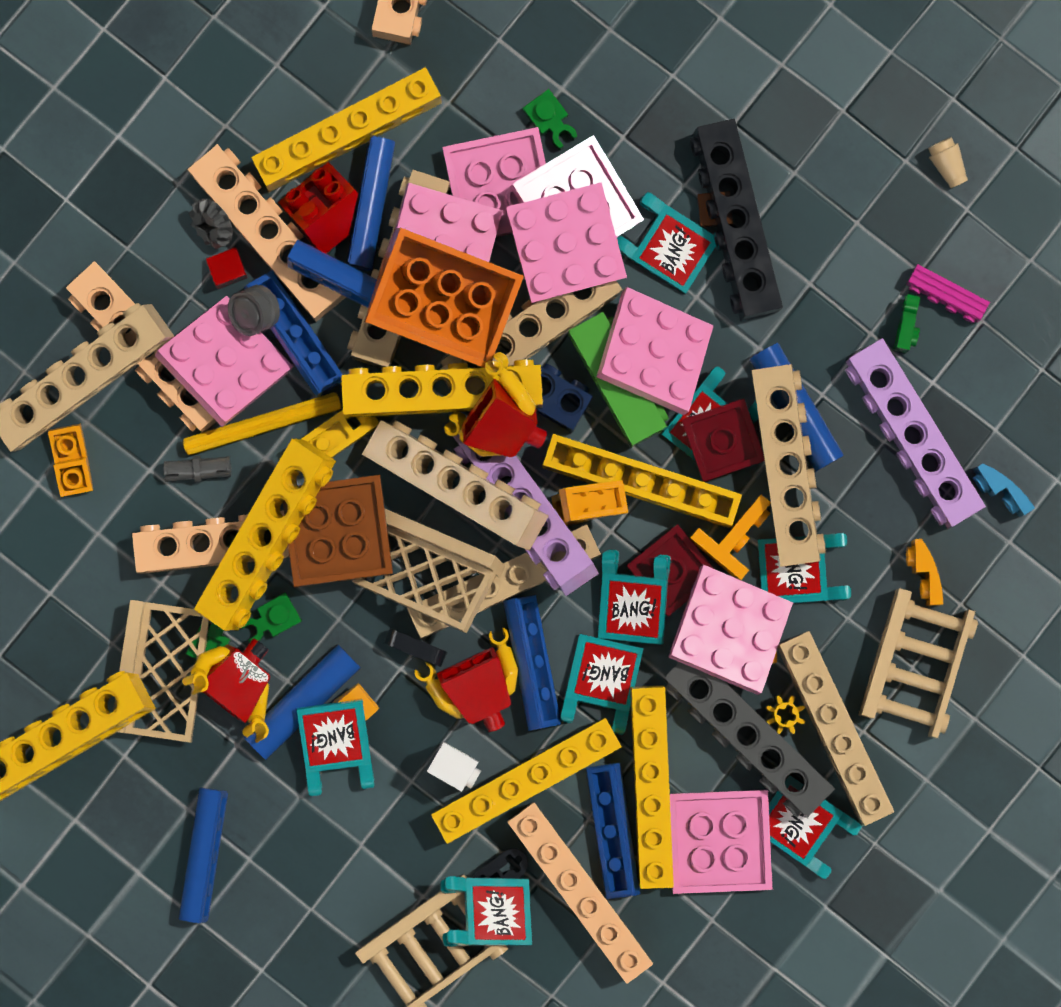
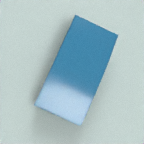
[973,464,1035,517]

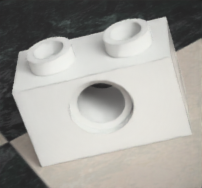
[427,742,481,792]

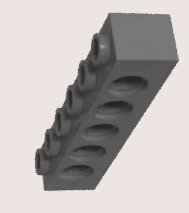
[663,662,835,818]

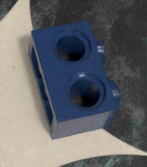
[535,363,593,433]

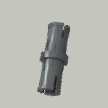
[164,456,232,482]

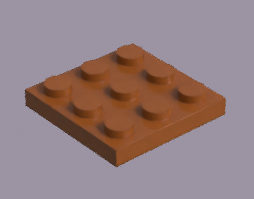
[283,475,393,587]

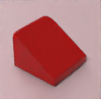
[206,247,248,289]

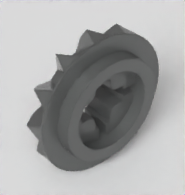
[189,199,233,249]

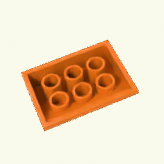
[364,227,524,368]

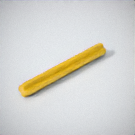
[183,392,341,456]

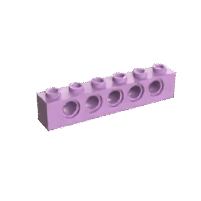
[845,338,986,529]
[453,434,599,596]

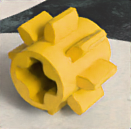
[765,695,805,734]

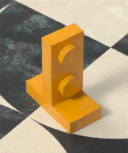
[551,480,629,527]
[690,494,771,580]

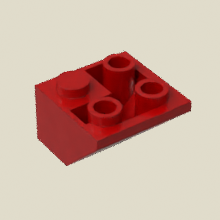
[278,162,358,253]

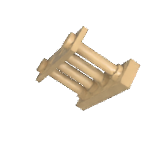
[858,588,978,738]
[355,874,509,1007]

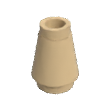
[928,137,968,188]

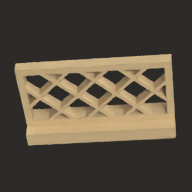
[352,509,505,633]
[113,600,210,742]

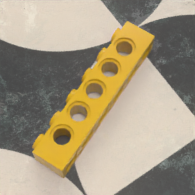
[251,67,442,193]
[341,360,543,418]
[543,434,742,528]
[194,439,336,631]
[0,671,156,801]
[630,686,674,889]
[431,718,622,844]

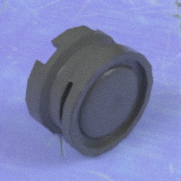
[227,285,280,336]

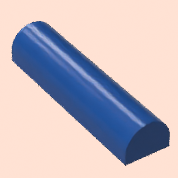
[346,136,395,271]
[287,240,377,308]
[244,270,343,397]
[750,343,844,472]
[503,595,561,731]
[243,644,361,760]
[586,763,641,899]
[178,787,228,923]

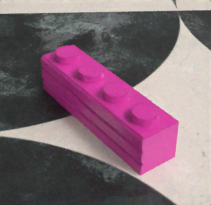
[906,264,990,323]

